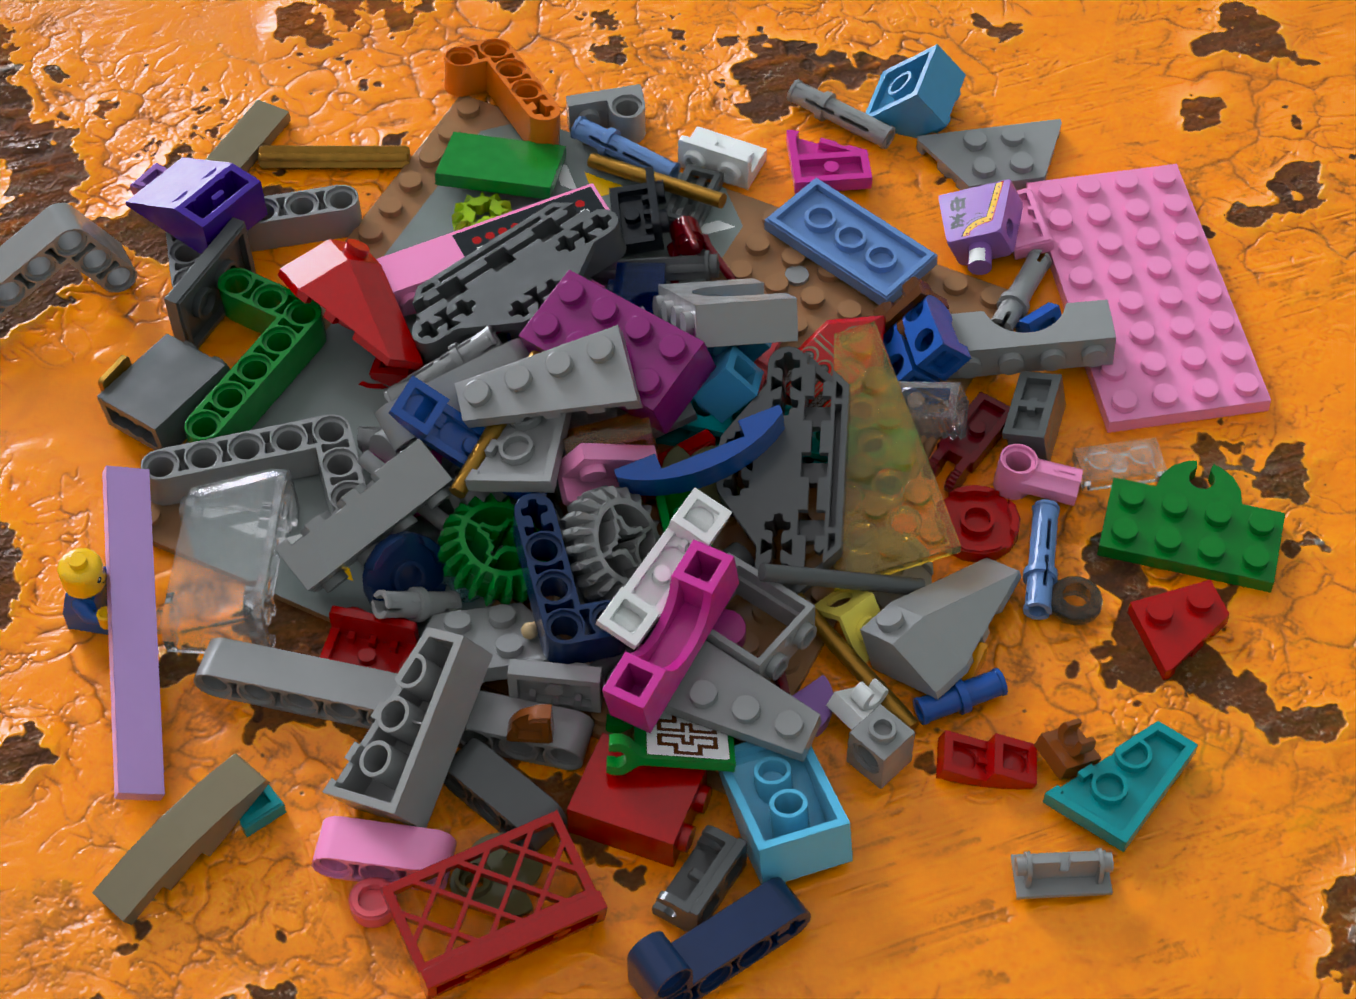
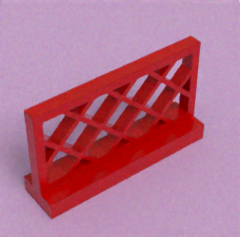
[380,810,608,999]

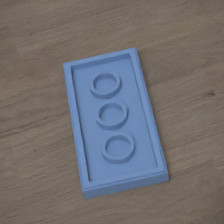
[764,178,938,305]

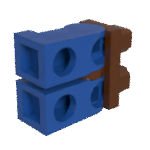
[873,277,972,407]

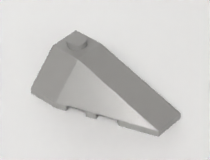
[860,558,1021,700]

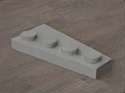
[454,325,643,428]
[663,641,822,762]

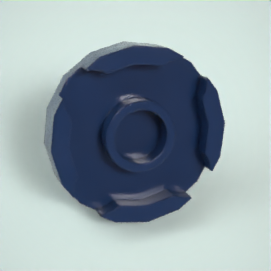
[362,531,447,606]

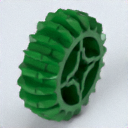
[438,493,551,607]

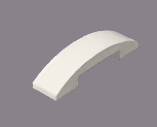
[596,487,732,650]

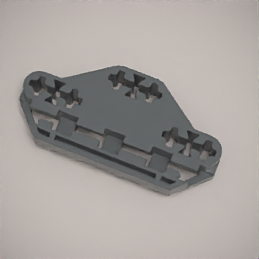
[412,202,626,365]
[716,346,851,594]

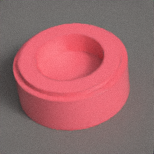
[349,877,398,928]

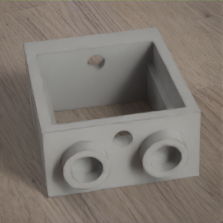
[706,552,817,681]

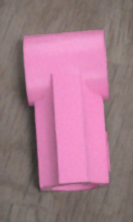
[993,444,1083,506]

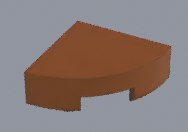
[506,704,554,744]

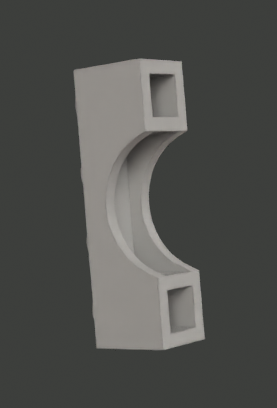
[948,300,1116,379]

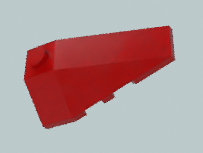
[277,239,424,370]

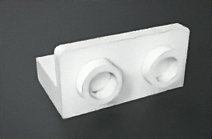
[678,126,767,190]

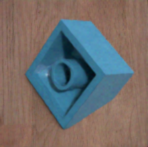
[865,44,966,138]

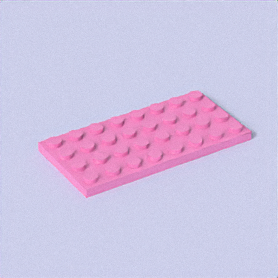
[1026,164,1271,433]

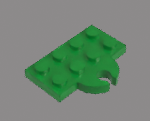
[1097,461,1285,593]

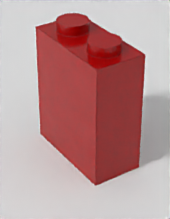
[567,733,712,868]

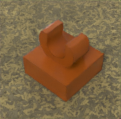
[1034,718,1102,780]

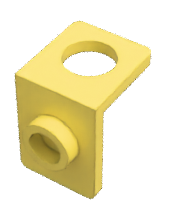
[814,588,880,663]

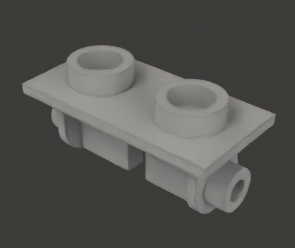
[1011,848,1114,899]

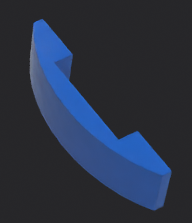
[389,376,547,500]
[614,404,785,496]

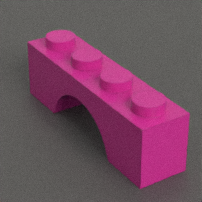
[602,539,739,733]

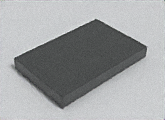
[164,217,256,349]

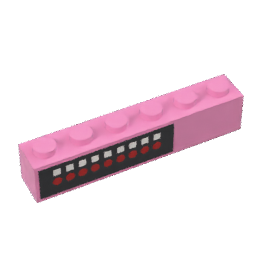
[376,183,610,316]

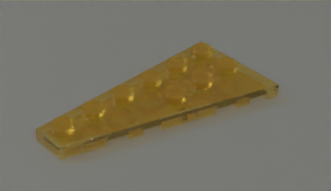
[834,321,961,592]

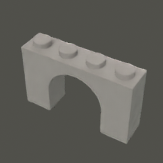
[653,278,798,348]

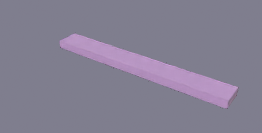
[102,465,165,801]

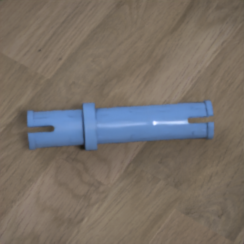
[570,116,681,178]
[1022,499,1060,620]

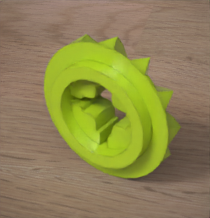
[451,191,513,231]

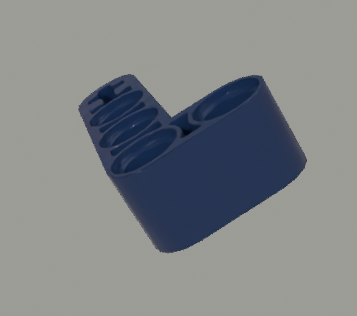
[513,493,626,664]
[627,877,811,999]

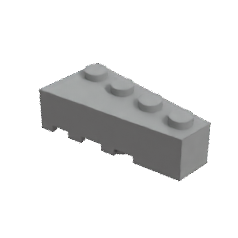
[322,627,493,828]

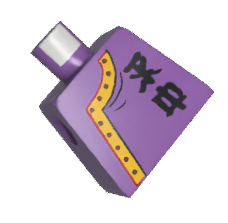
[939,179,1023,275]

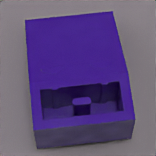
[126,157,268,254]

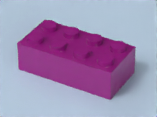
[518,270,716,434]

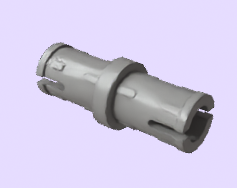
[371,587,462,623]

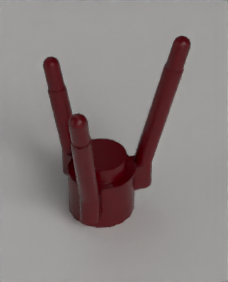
[666,216,736,284]

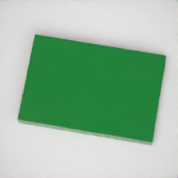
[435,132,566,199]

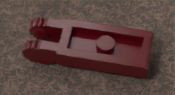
[921,392,1010,492]

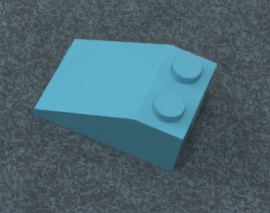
[718,742,853,885]

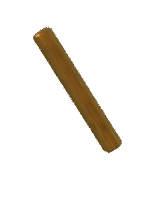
[258,145,411,169]

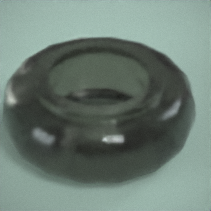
[1051,576,1103,626]

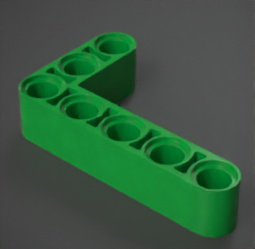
[184,268,326,443]

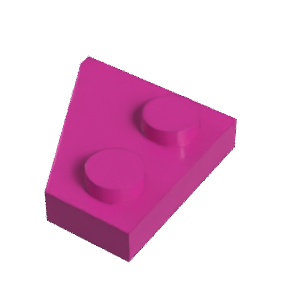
[786,130,872,194]

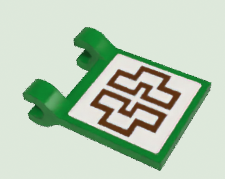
[606,712,736,775]

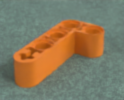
[444,38,561,145]

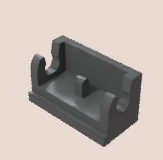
[1002,371,1066,461]
[652,825,747,932]

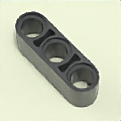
[444,738,568,852]

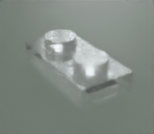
[1072,437,1167,492]

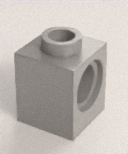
[847,704,915,789]

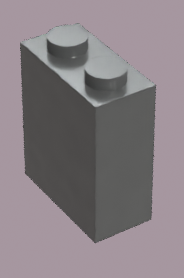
[97,334,230,450]

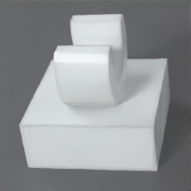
[826,678,889,730]

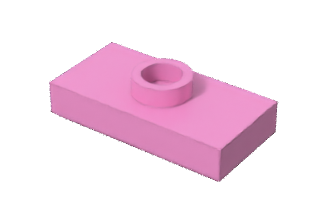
[1013,187,1054,260]

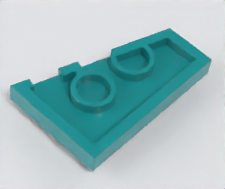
[1043,721,1198,852]

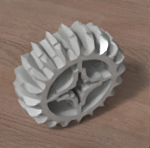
[560,485,661,601]

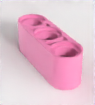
[311,816,457,890]

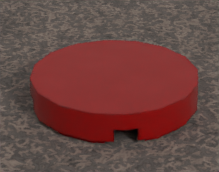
[933,485,1021,562]

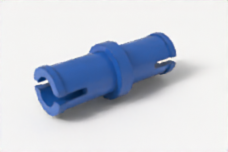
[913,668,1008,725]

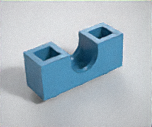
[693,343,772,423]

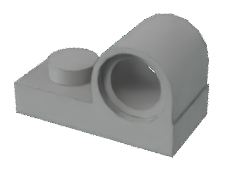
[566,84,646,143]

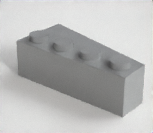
[274,438,454,593]

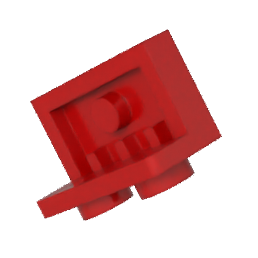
[319,605,420,673]

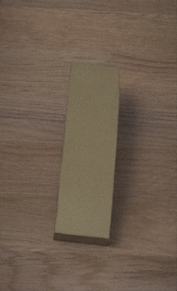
[92,753,270,925]

